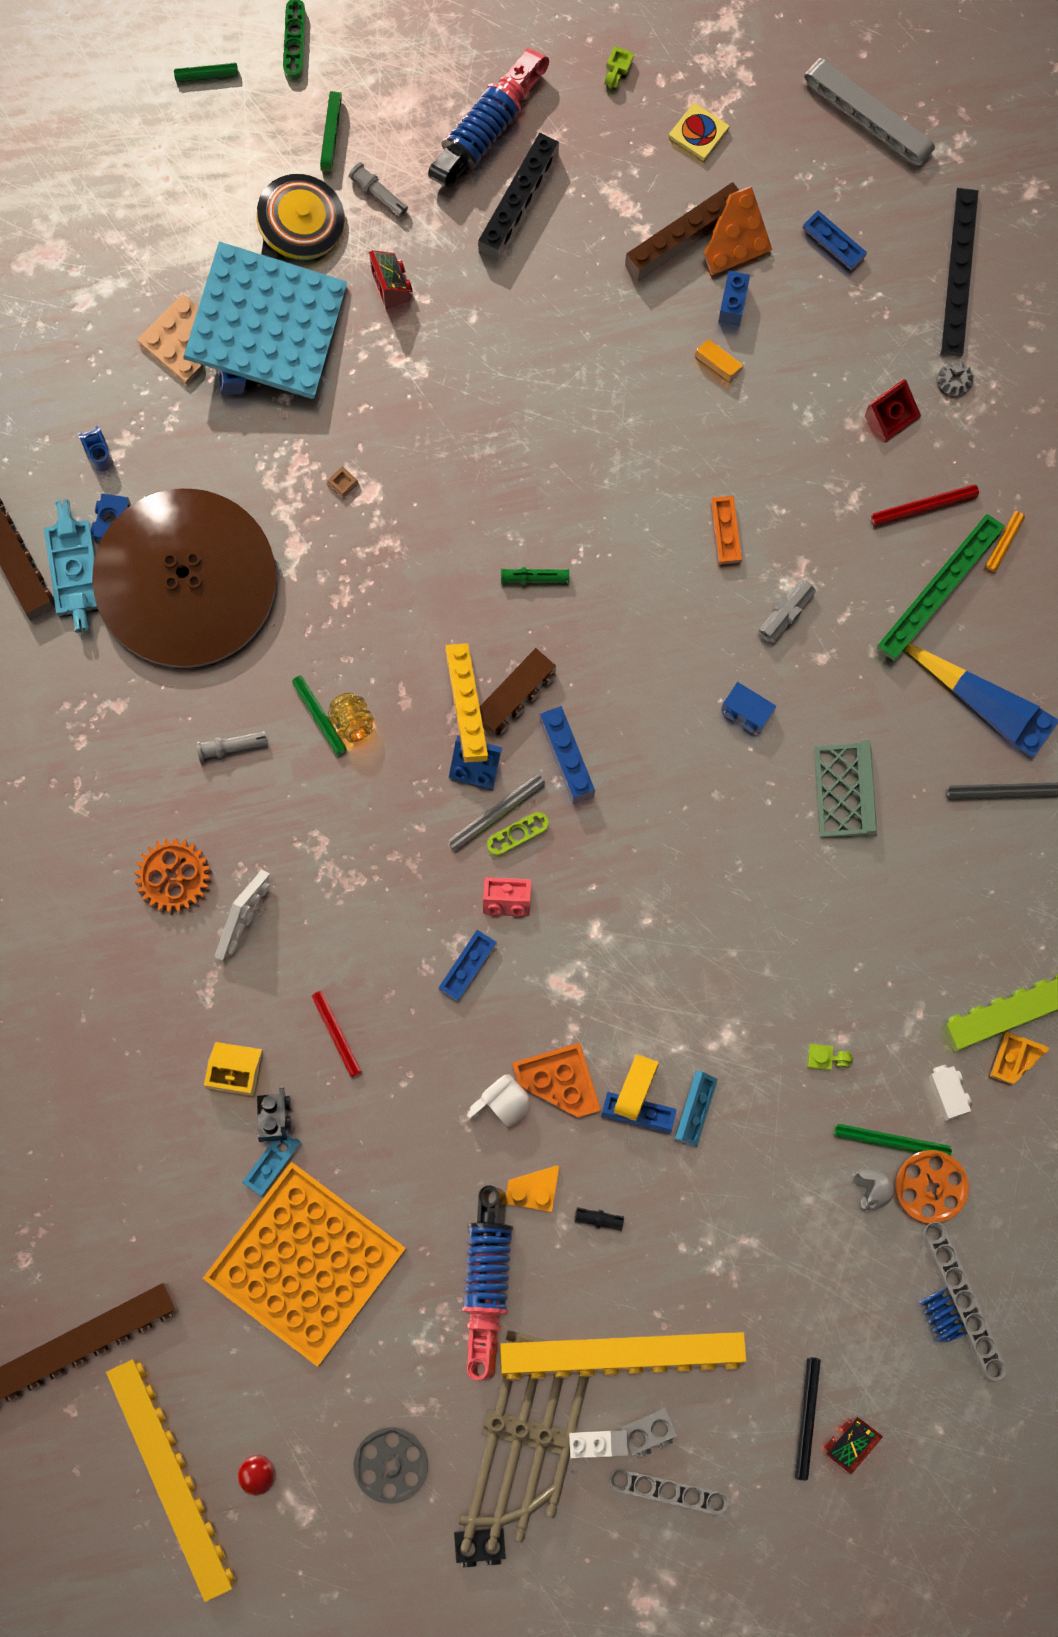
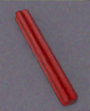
[312,990,362,1078]

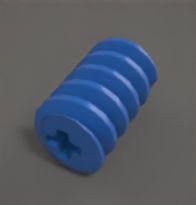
[920,1288,966,1343]

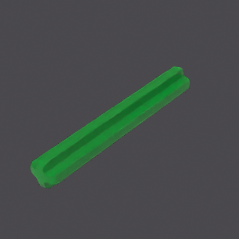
[292,675,347,756]

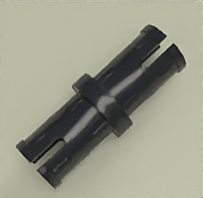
[574,1207,624,1231]

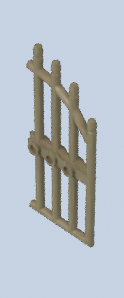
[459,1330,589,1553]

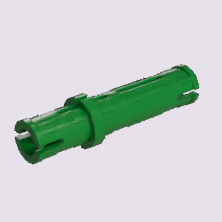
[501,567,569,585]

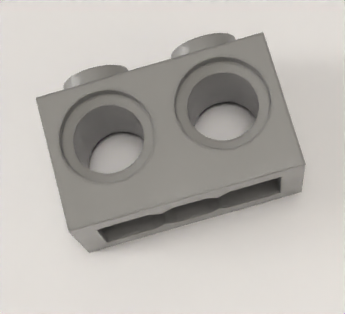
[620,1408,677,1458]

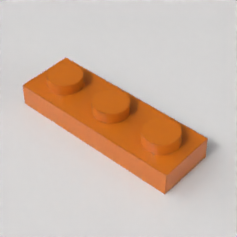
[711,496,742,565]

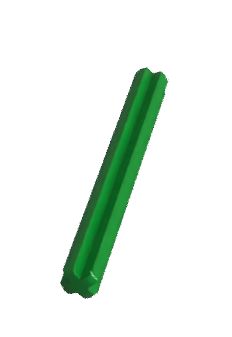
[834,1124,952,1157]

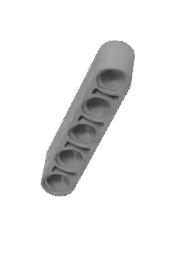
[609,1469,729,1515]

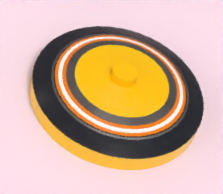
[256,174,345,260]

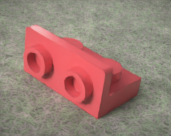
[483,877,531,916]

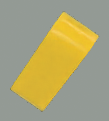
[613,1054,659,1121]

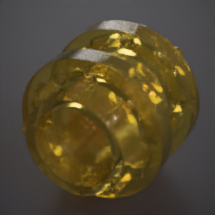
[328,692,374,742]

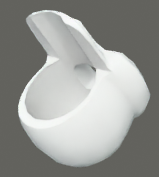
[467,1074,530,1127]

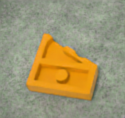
[990,1031,1049,1085]
[506,1166,559,1213]

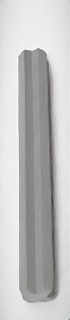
[448,775,545,851]

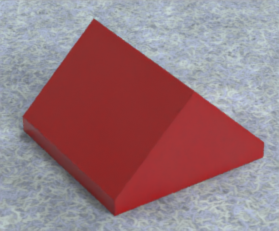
[865,379,921,441]

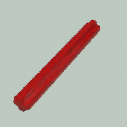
[871,484,979,526]

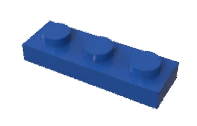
[802,210,867,271]
[438,930,497,1002]
[601,1092,677,1134]

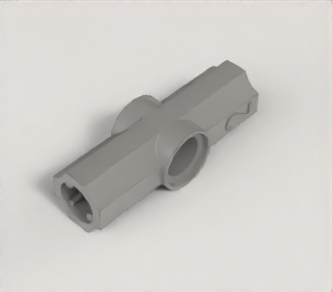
[758,579,816,643]

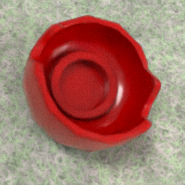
[237,1454,274,1496]

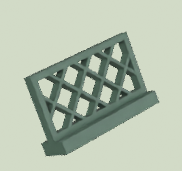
[815,740,877,838]

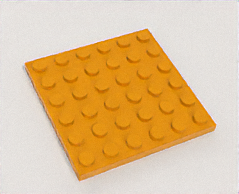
[202,1162,406,1367]

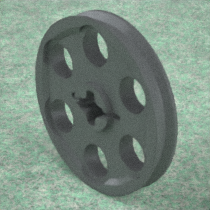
[354,1428,427,1503]

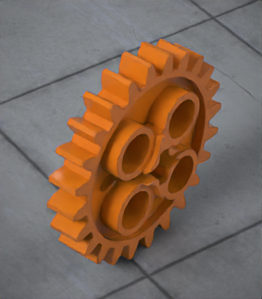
[134,838,211,914]

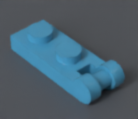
[242,1135,302,1197]

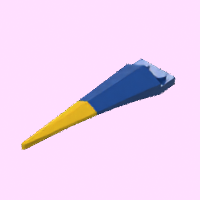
[905,644,1058,759]

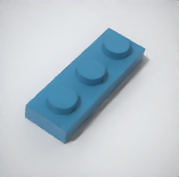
[675,1071,718,1147]

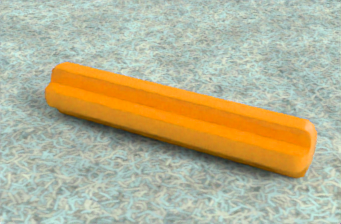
[986,511,1025,572]

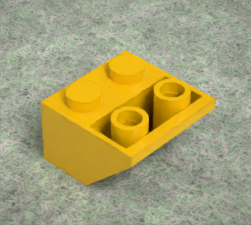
[204,1042,262,1097]

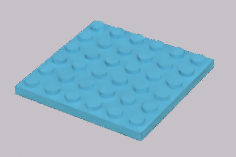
[183,241,347,399]

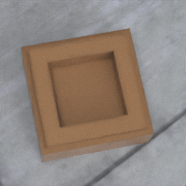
[326,466,359,498]

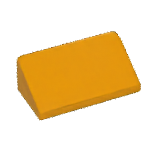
[695,339,744,383]

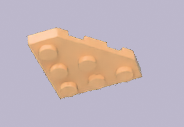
[137,294,202,385]

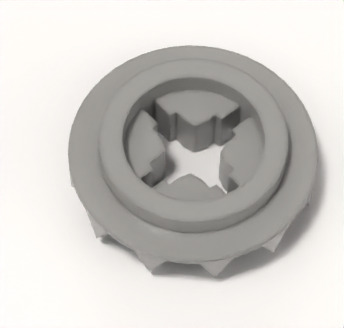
[938,361,974,396]

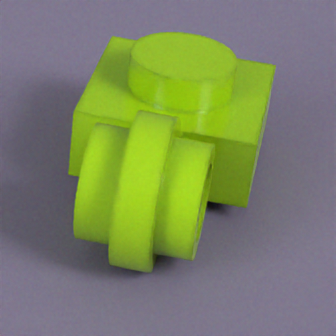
[604,46,634,89]
[807,1044,854,1071]

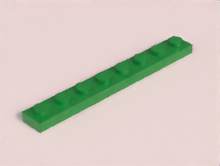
[877,514,1005,662]

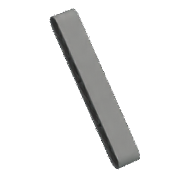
[804,58,935,166]
[921,1222,1007,1382]

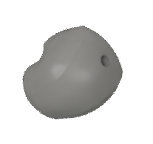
[854,1169,894,1210]

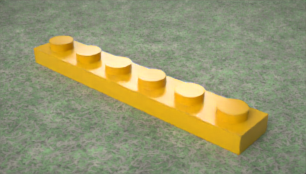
[445,643,488,763]

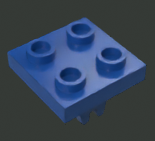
[448,736,502,789]

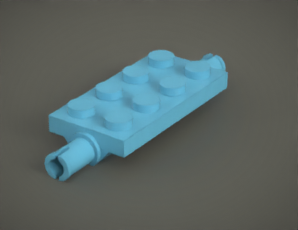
[44,499,98,633]

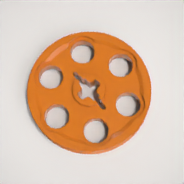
[895,1150,969,1223]

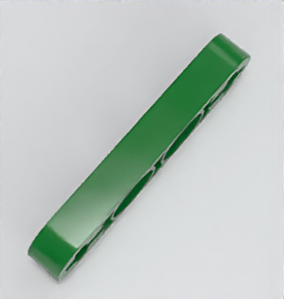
[283,0,306,80]
[320,91,342,172]

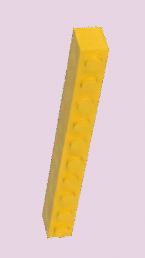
[500,1332,746,1381]
[106,1359,236,1602]

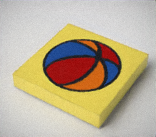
[668,103,729,161]

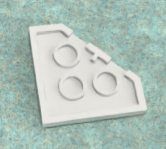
[214,870,270,961]

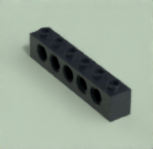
[478,132,559,261]

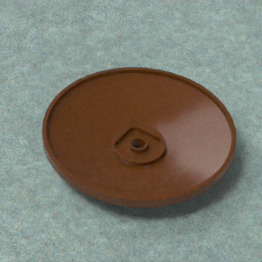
[92,488,276,668]

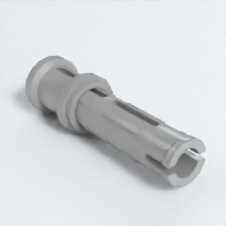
[348,162,408,218]
[196,731,267,762]

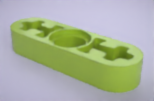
[487,812,549,857]

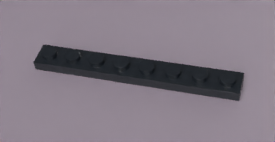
[940,188,979,356]

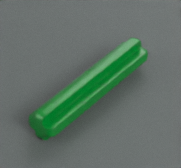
[173,62,238,81]

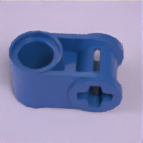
[78,425,112,471]

